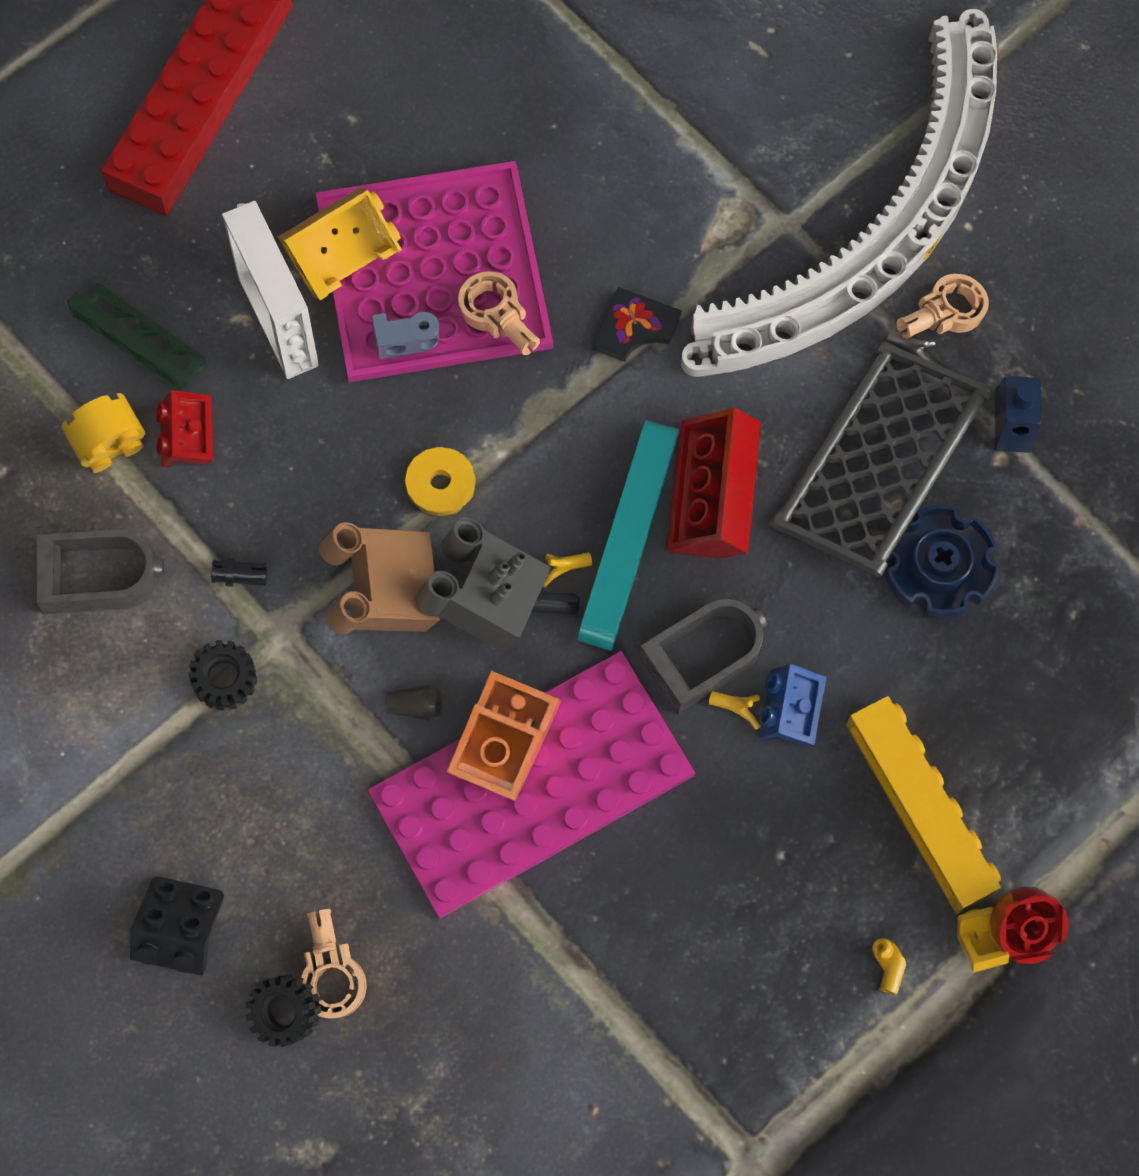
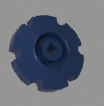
[885,506,999,619]

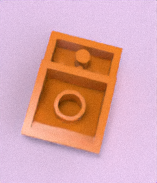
[446,671,561,801]

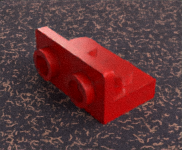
[156,390,213,468]

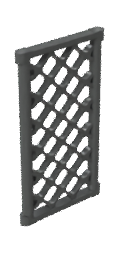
[768,342,994,577]

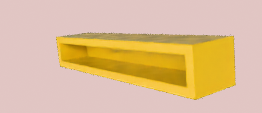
[846,696,1002,915]

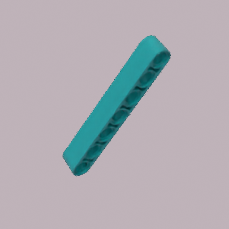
[577,420,680,652]

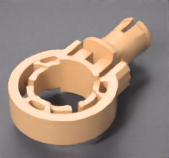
[458,271,540,355]
[897,274,989,339]
[301,909,367,1018]

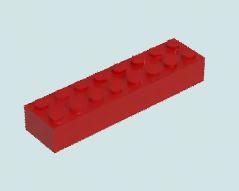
[101,0,293,217]

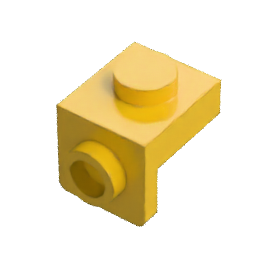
[957,907,1009,973]

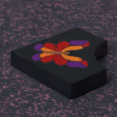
[593,287,682,362]

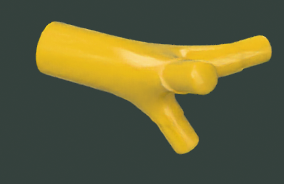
[543,552,592,588]
[709,691,760,730]

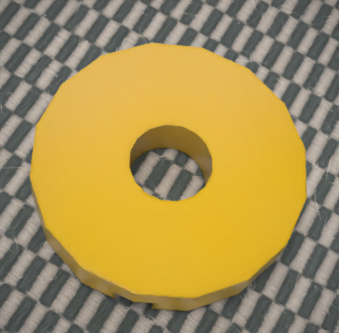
[405,447,476,517]

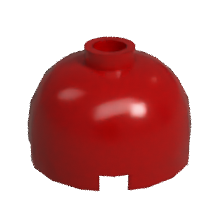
[990,886,1069,964]

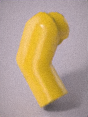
[872,938,906,995]

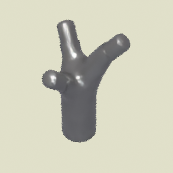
[886,330,935,360]

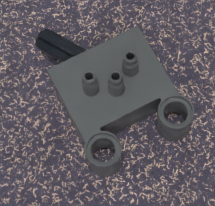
[416,517,580,654]

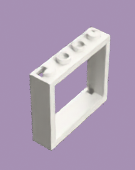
[222,201,319,379]

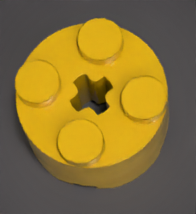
[61,393,145,473]

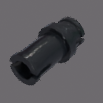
[211,558,267,587]

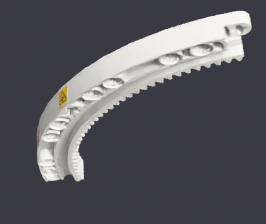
[681,9,997,377]

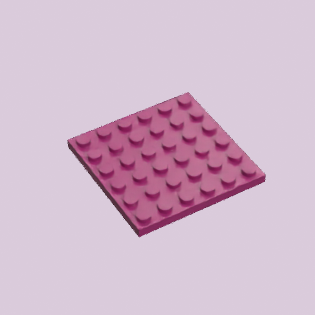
[316,161,553,383]

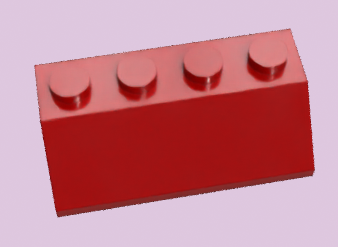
[667,407,761,559]

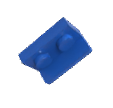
[759,664,826,747]

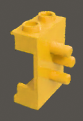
[278,187,402,300]

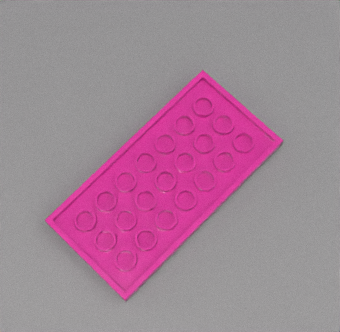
[368,651,695,919]

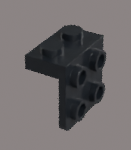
[130,877,224,976]

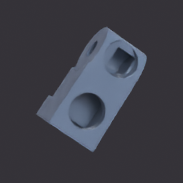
[372,312,439,360]

